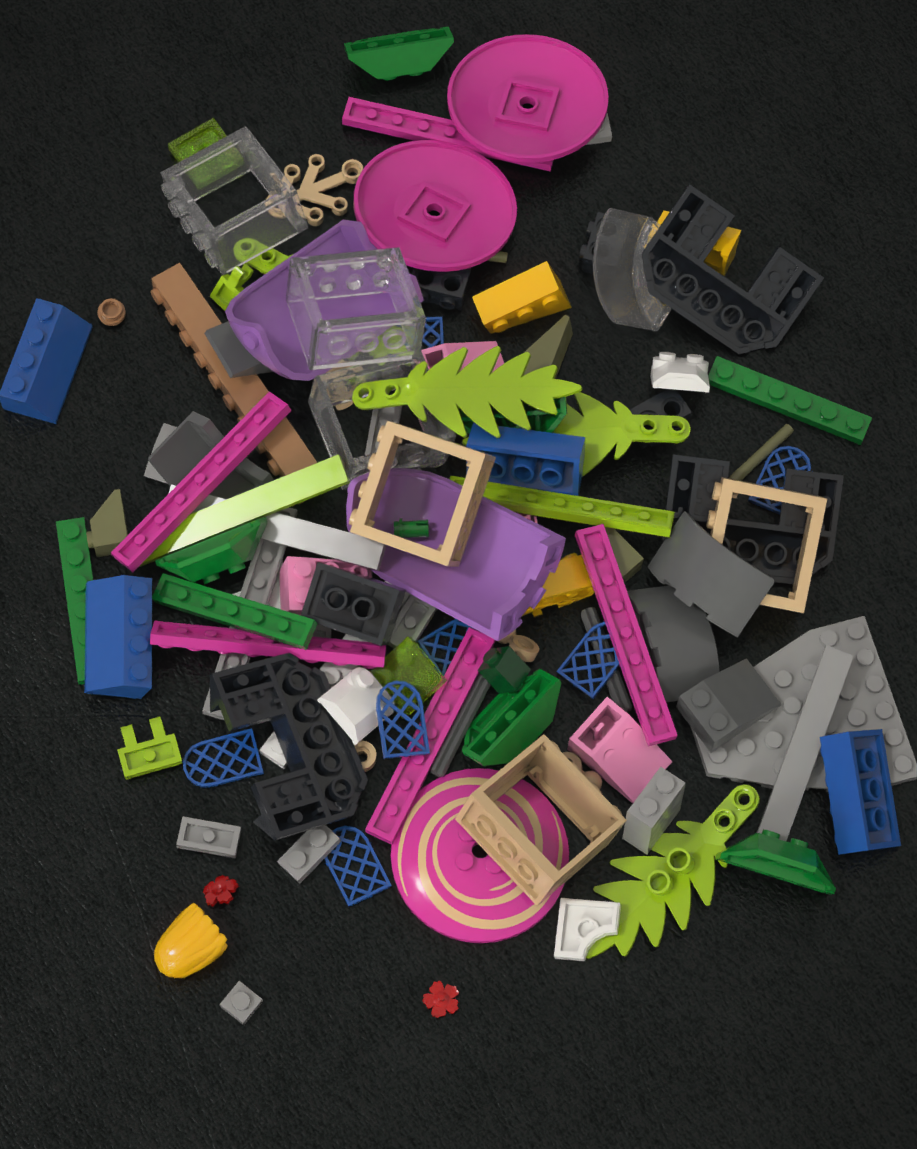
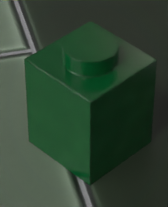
[477,646,531,694]

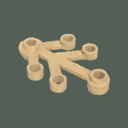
[265,154,363,226]

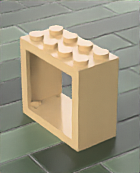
[349,421,496,567]
[706,477,827,613]
[455,734,627,906]

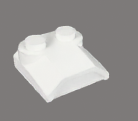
[650,352,710,392]
[317,667,395,745]

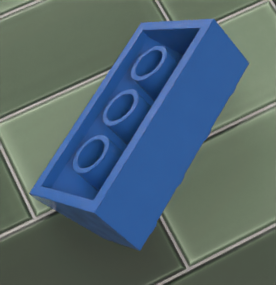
[0,298,93,424]
[466,423,585,496]
[84,575,152,699]
[820,729,901,855]

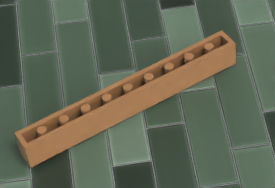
[150,263,317,504]

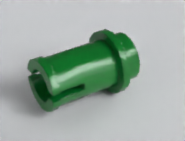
[394,518,429,538]

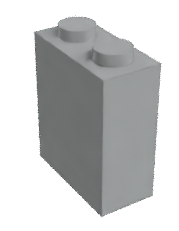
[622,767,686,855]

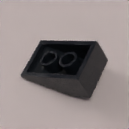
[301,562,406,646]

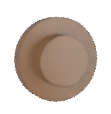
[98,299,126,326]

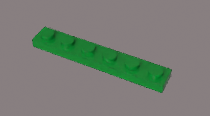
[708,356,872,445]
[56,517,94,685]
[152,573,318,650]

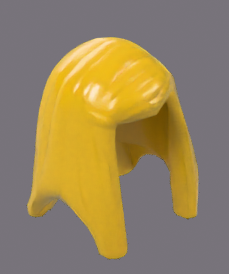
[154,903,228,978]

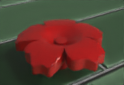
[203,875,239,907]
[422,981,459,1018]

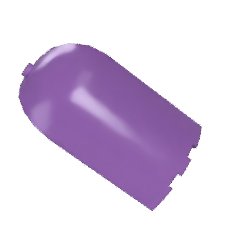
[225,220,424,381]
[346,468,566,641]

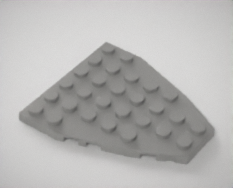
[690,616,917,792]

